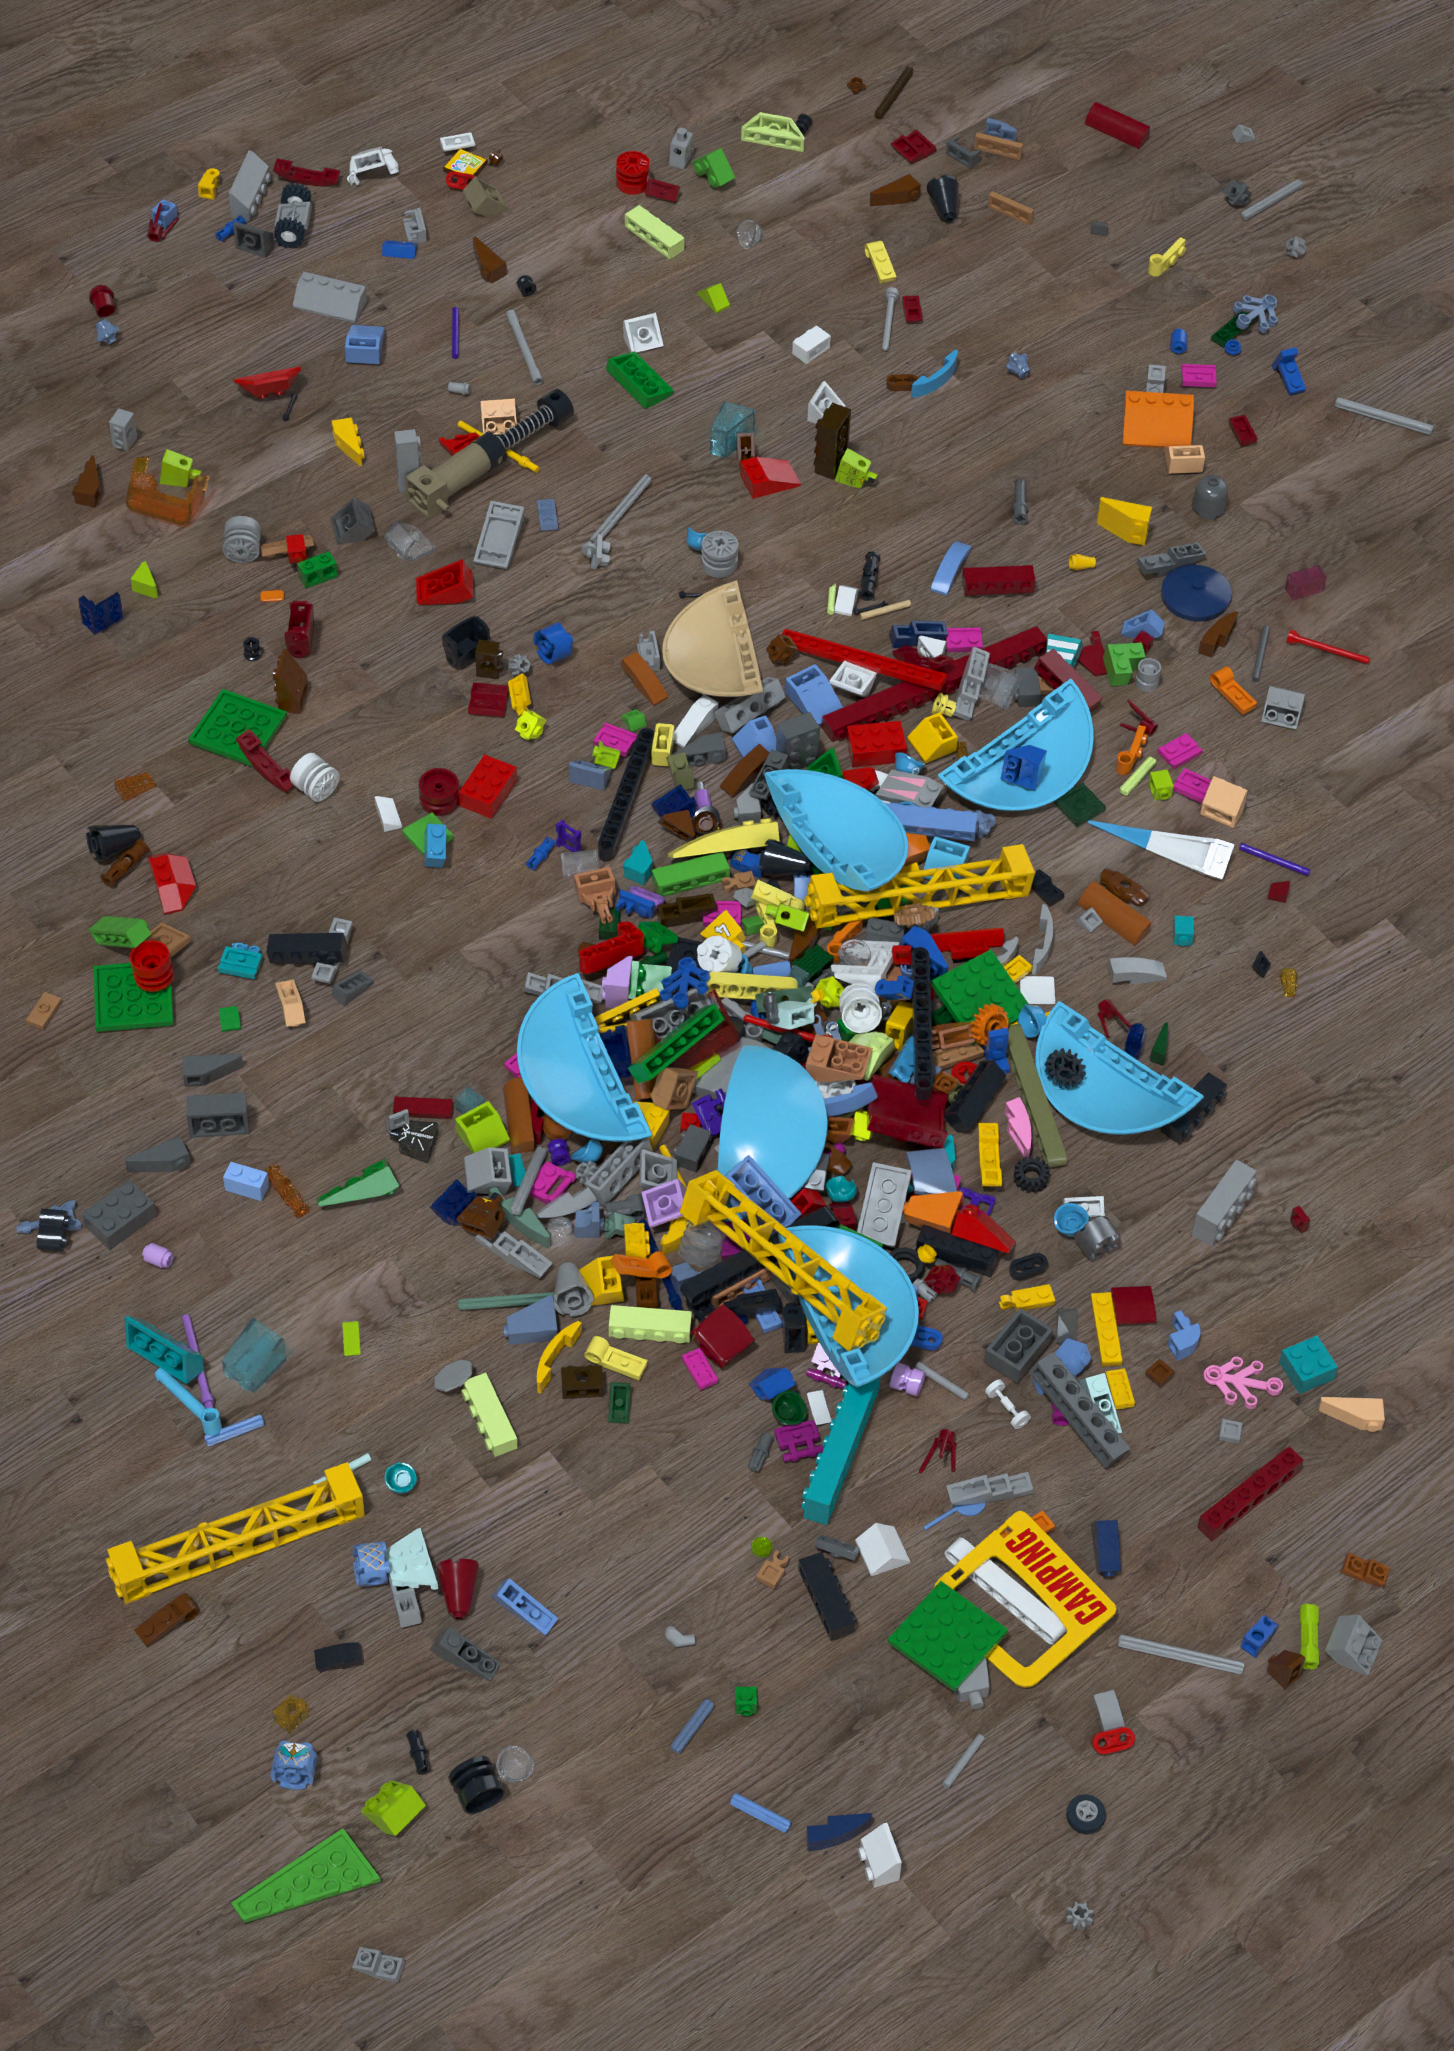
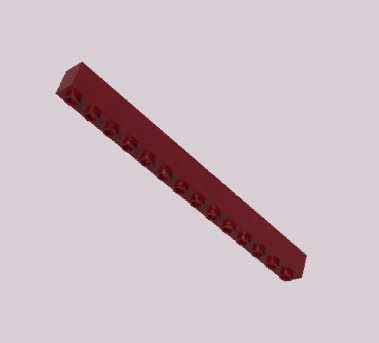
[821,626,1047,742]

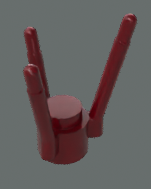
[147,203,179,242]
[1120,699,1158,736]
[1097,999,1136,1038]
[919,1429,957,1473]

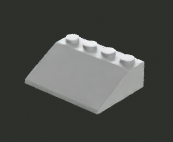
[692,1036,770,1112]

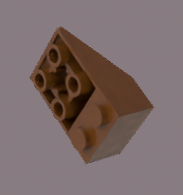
[273,648,308,714]

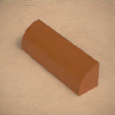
[1078,881,1151,946]
[626,1018,658,1100]
[503,1077,534,1154]

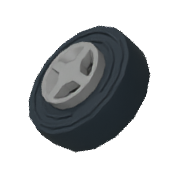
[1066,1794,1106,1834]

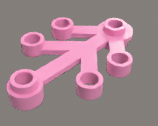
[1203,1357,1283,1409]

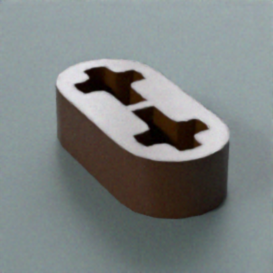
[886,374,918,391]

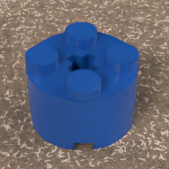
[533,622,573,664]

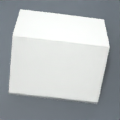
[623,313,664,353]
[807,381,845,424]
[829,661,877,698]
[855,1523,910,1576]

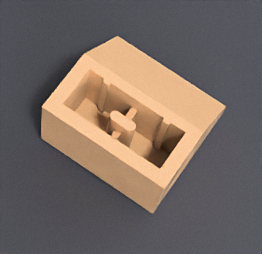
[480,399,517,435]
[1164,445,1205,474]
[1200,776,1247,828]

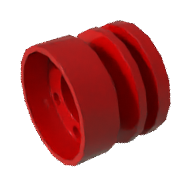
[616,151,650,195]
[130,940,174,992]

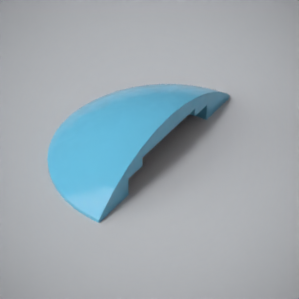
[937,679,1094,811]
[765,769,908,891]
[517,973,652,1142]
[1036,1001,1204,1135]
[718,1045,828,1222]
[777,1226,919,1387]

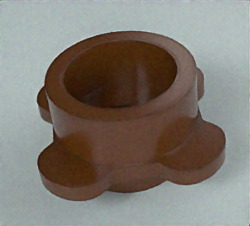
[847,77,866,93]
[488,149,503,166]

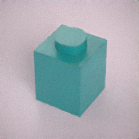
[1173,916,1194,946]

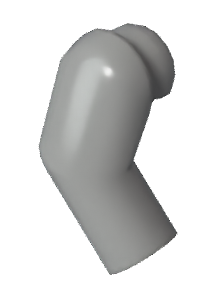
[665,1626,695,1647]

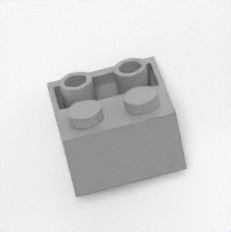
[1261,685,1306,729]
[463,1148,511,1195]
[1325,1615,1383,1675]

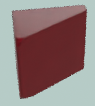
[1267,881,1291,903]

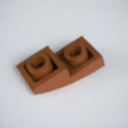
[932,1071,959,1094]
[1340,1552,1390,1587]

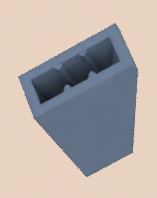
[503,1295,557,1345]

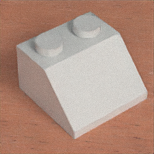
[858,1823,902,1888]

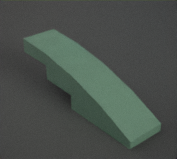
[489,1186,551,1248]

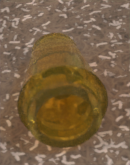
[1279,968,1298,997]

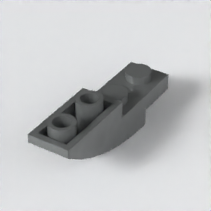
[1136,542,1206,577]

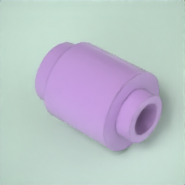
[142,1243,174,1268]

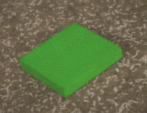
[402,813,454,857]

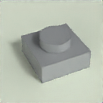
[733,887,755,908]

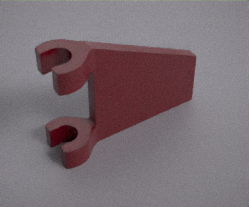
[1069,631,1107,677]

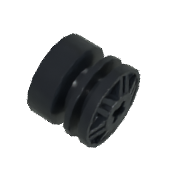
[448,1756,505,1814]

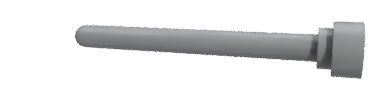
[882,287,899,351]

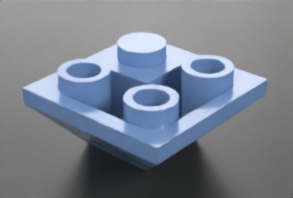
[732,715,777,758]

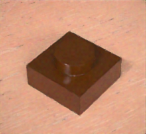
[1145,1358,1175,1388]

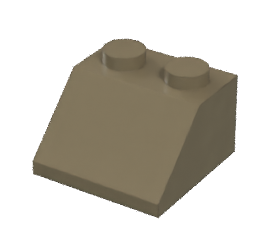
[463,177,509,217]

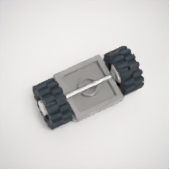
[274,183,312,248]

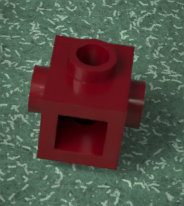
[924,1265,961,1294]

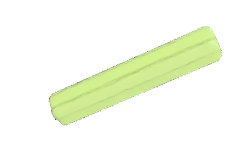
[1119,756,1156,796]

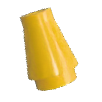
[1069,553,1096,571]

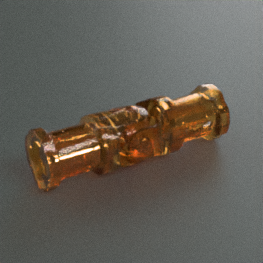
[264,1164,310,1218]

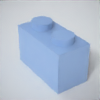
[223,1162,269,1201]

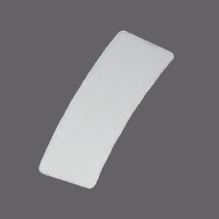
[807,1390,831,1425]

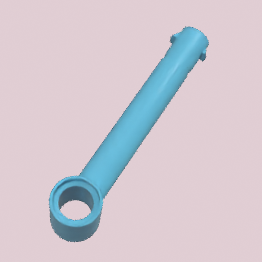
[155,1368,222,1436]

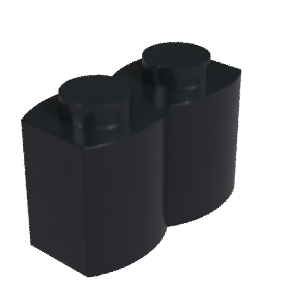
[37,1208,71,1251]

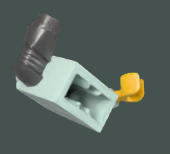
[762,988,824,1029]

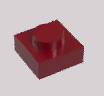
[1290,1205,1310,1234]

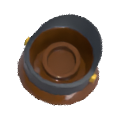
[691,805,722,838]

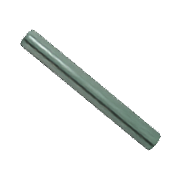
[458,1292,554,1310]

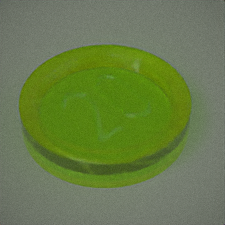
[751,1537,772,1558]

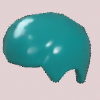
[826,1176,858,1203]
[384,1462,417,1494]

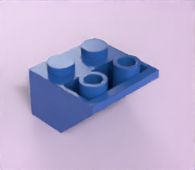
[1001,745,1047,791]

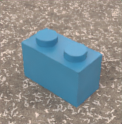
[424,824,446,868]

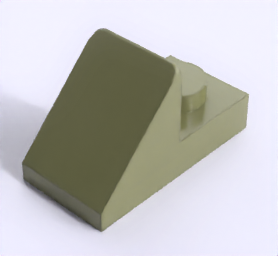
[666,752,694,793]

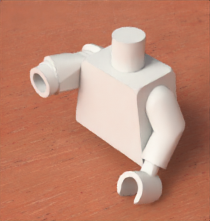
[347,146,399,186]

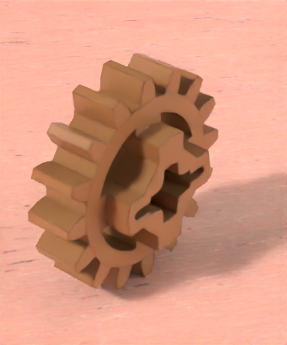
[894,903,935,928]

